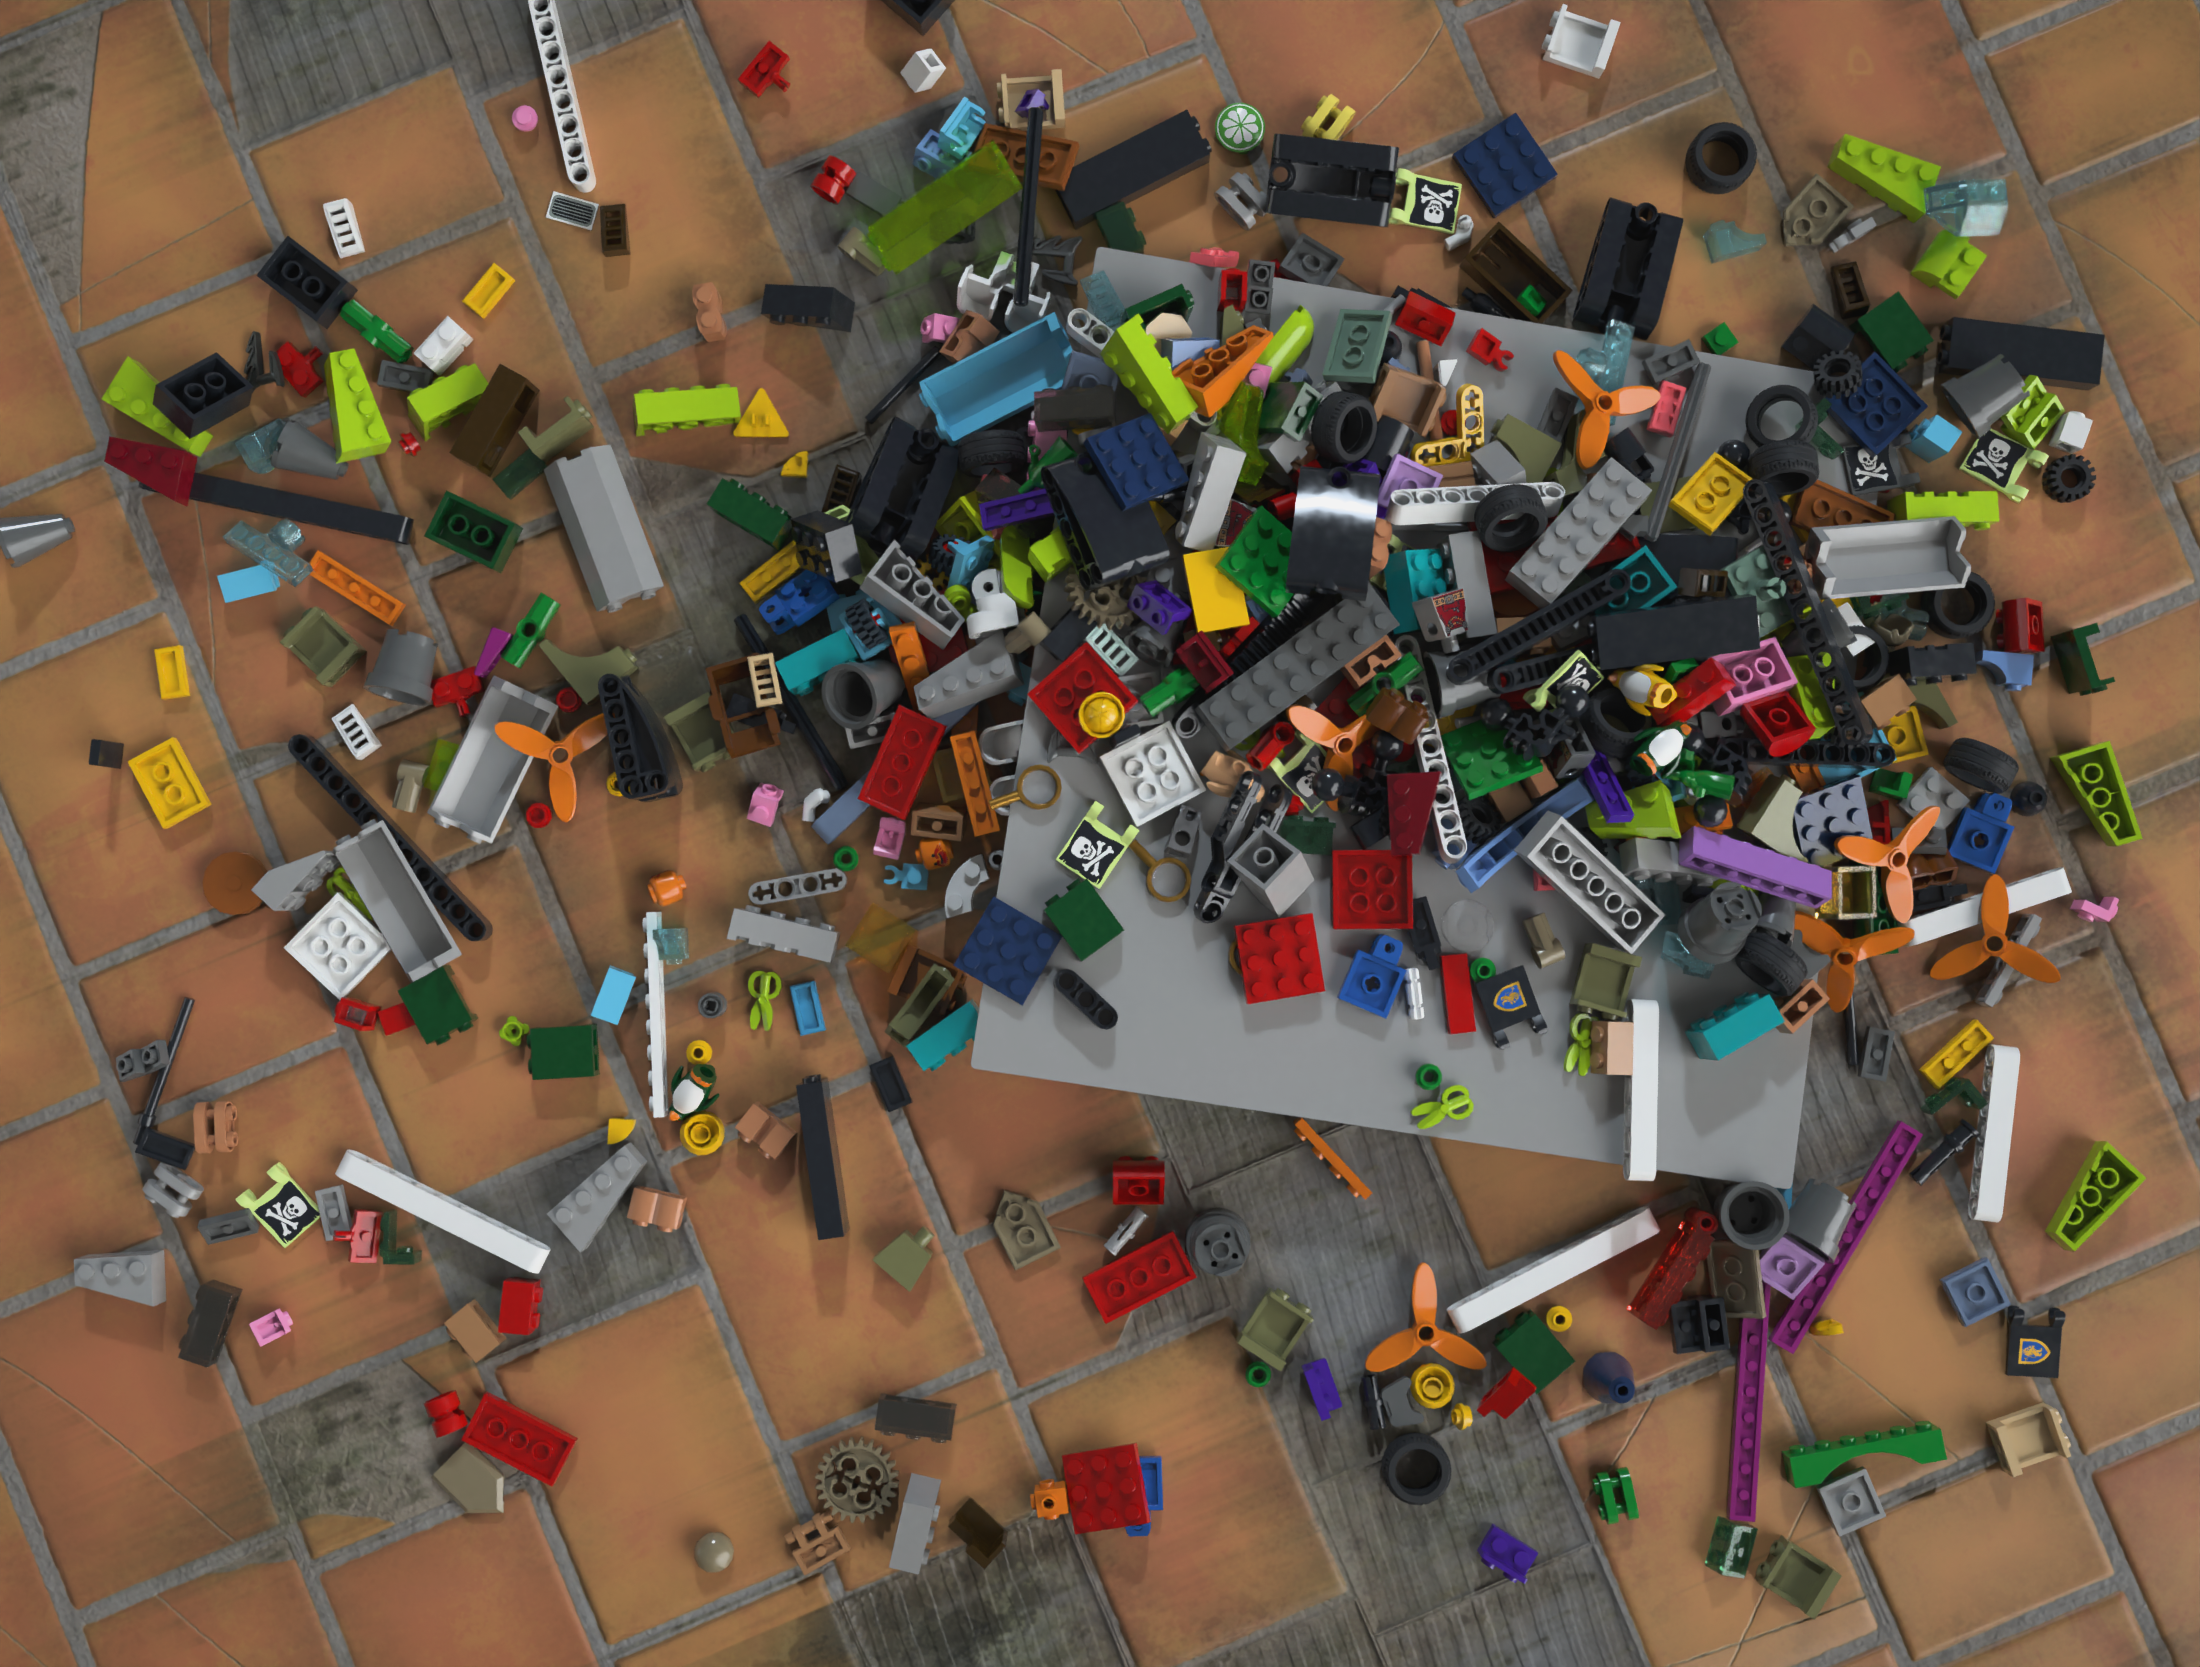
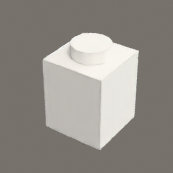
[900,49,946,93]
[2048,411,2093,454]

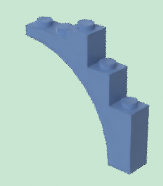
[1455,773,1595,893]

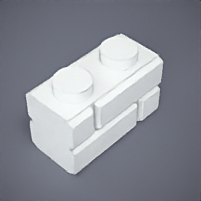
[414,316,474,376]

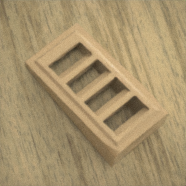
[747,653,782,708]

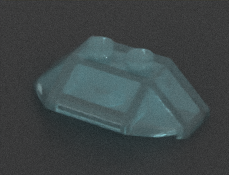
[1924,179,2009,237]

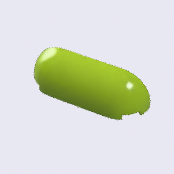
[1256,305,1314,388]
[999,524,1034,609]

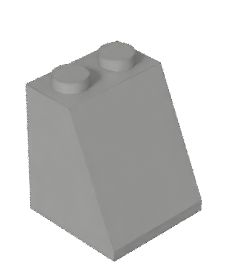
[1227,823,1314,917]

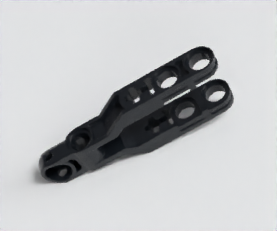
[1193,771,1292,923]

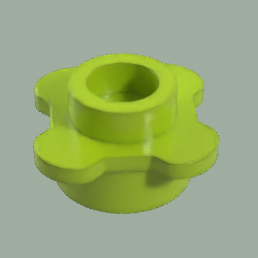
[499,1016,530,1046]

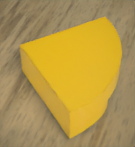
[781,451,809,478]
[607,1118,636,1144]
[1809,1319,1844,1336]

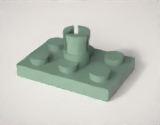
[1322,309,1392,383]
[1721,545,1793,638]

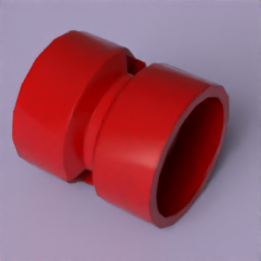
[810,155,856,205]
[423,1390,468,1438]

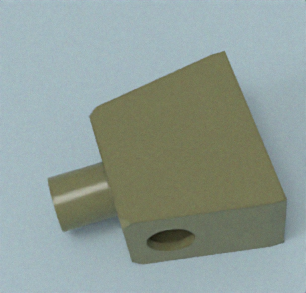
[873,1226,935,1292]

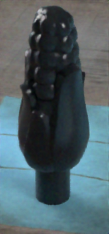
[1461,287,1510,318]

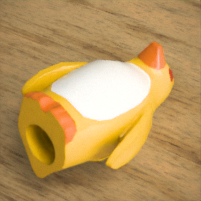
[1608,664,1677,716]

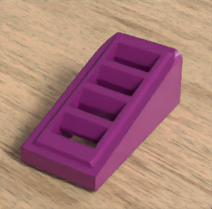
[474,627,514,679]

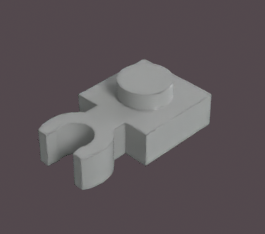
[1828,217,1877,253]

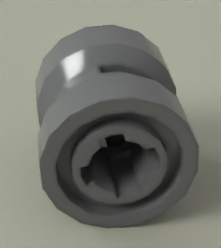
[698,992,727,1018]

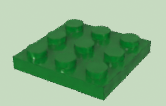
[1215,505,1293,618]
[1441,720,1543,800]

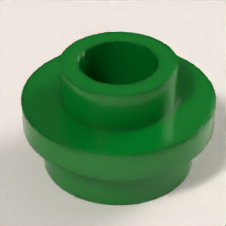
[833,846,859,871]
[1469,958,1496,982]
[1415,1064,1442,1090]
[1245,1361,1271,1387]

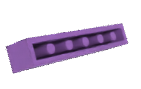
[1679,826,1832,909]

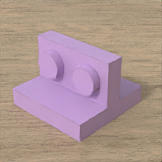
[1378,454,1443,509]
[1759,1234,1825,1300]

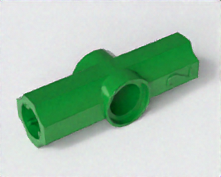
[340,299,414,364]
[500,592,561,669]
[1347,652,1424,718]
[1139,667,1200,717]

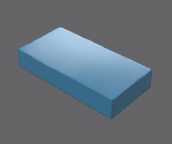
[789,981,826,1036]

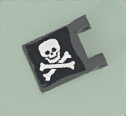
[1840,433,1920,496]

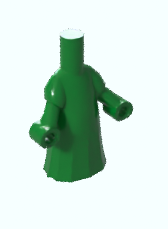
[1018,436,1078,494]
[1663,767,1735,801]

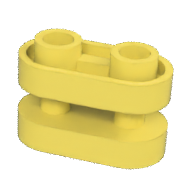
[1301,94,1356,140]

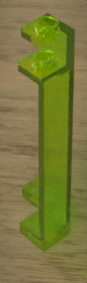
[867,139,1023,275]

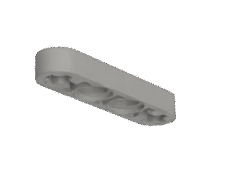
[748,869,848,905]

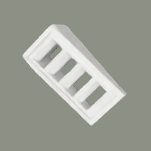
[323,198,365,258]
[331,704,382,760]

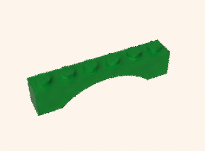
[1781,1421,1947,1488]

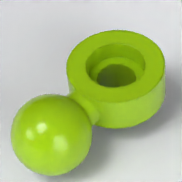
[944,585,978,623]

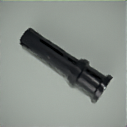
[1909,1119,1980,1186]

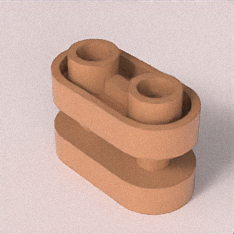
[193,1101,238,1154]

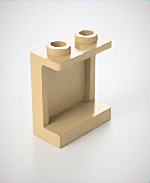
[997,69,1065,131]
[1986,1402,2071,1477]

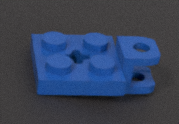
[759,570,840,635]
[1947,793,2014,874]
[1337,934,1407,1019]
[1125,1456,1163,1537]

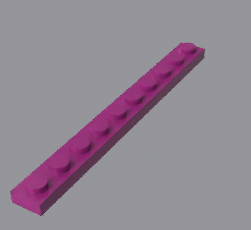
[1768,1120,1923,1354]
[1727,1280,1771,1522]

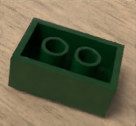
[707,478,792,551]
[424,490,523,573]

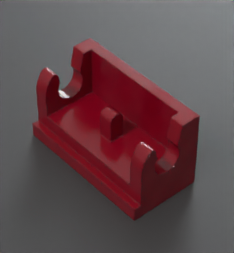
[1175,630,1234,694]

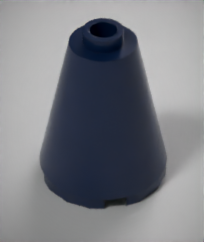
[1583,1352,1635,1403]

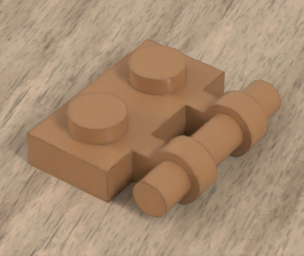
[784,1509,851,1575]

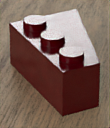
[104,436,198,507]
[1387,771,1442,856]

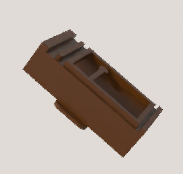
[705,653,781,759]

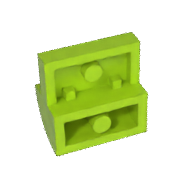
[1910,230,1987,299]
[2000,375,2065,449]

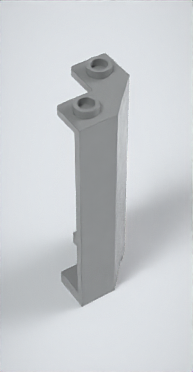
[544,445,664,613]
[1805,516,1971,600]
[427,675,558,844]
[333,819,462,983]

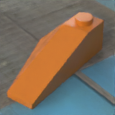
[1172,325,1274,418]

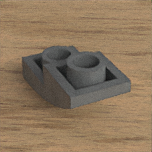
[1244,259,1275,315]
[116,1040,170,1082]

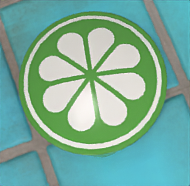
[1215,103,1265,154]

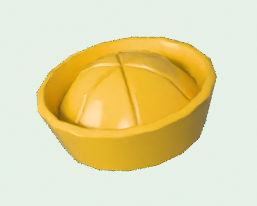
[1078,692,1125,738]
[680,1111,725,1155]
[1410,1363,1455,1409]

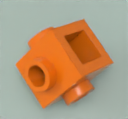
[1030,1479,1069,1520]

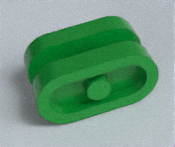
[1592,1467,1639,1525]

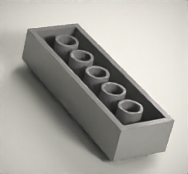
[1505,457,1652,609]
[1514,810,1665,955]

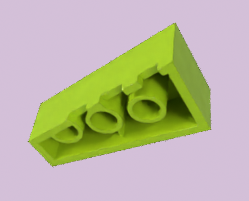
[1827,134,1941,223]
[1100,313,1198,434]
[324,348,391,464]
[102,356,213,457]
[632,384,741,436]
[1887,491,1999,531]
[2050,741,2143,846]
[2045,1141,2146,1252]

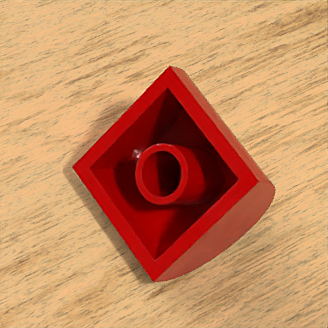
[1996,598,2045,654]
[1740,690,1816,757]
[1113,1156,1165,1205]

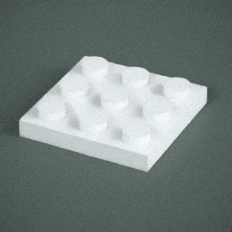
[1099,721,1206,827]
[284,892,391,1000]

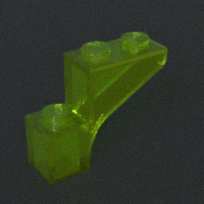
[1216,381,1269,486]

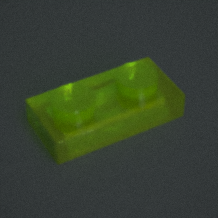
[424,739,460,791]

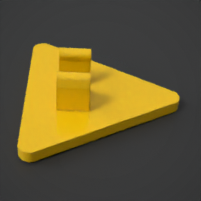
[733,388,789,438]

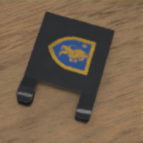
[1474,965,1548,1050]
[2005,1305,2066,1378]

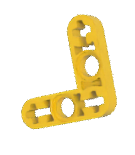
[1410,383,1484,467]

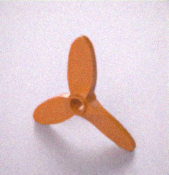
[1553,350,1660,470]
[1286,704,1380,811]
[494,713,615,822]
[1834,806,1940,923]
[1930,874,2061,983]
[1795,911,1915,1013]
[1365,1262,1487,1372]

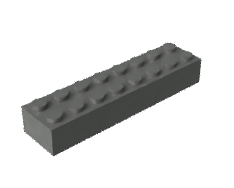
[1195,583,1400,752]

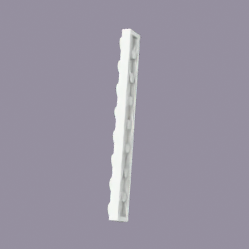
[643,912,669,1118]

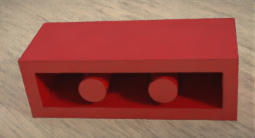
[1647,658,1736,727]

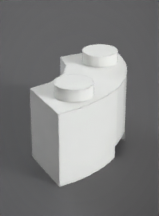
[945,854,990,918]

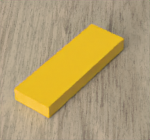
[739,540,802,604]
[1918,1019,1994,1090]

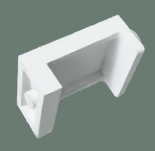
[1541,4,1621,79]

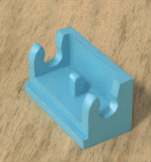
[937,97,986,160]
[217,562,280,603]
[591,965,636,1025]

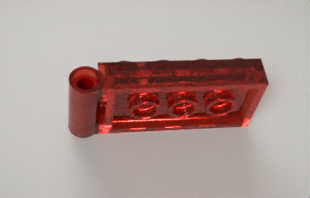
[1627,1207,1718,1330]

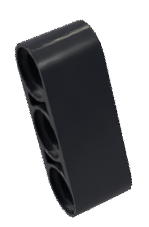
[1053,969,1118,1030]

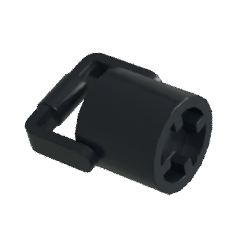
[1604,427,1654,483]

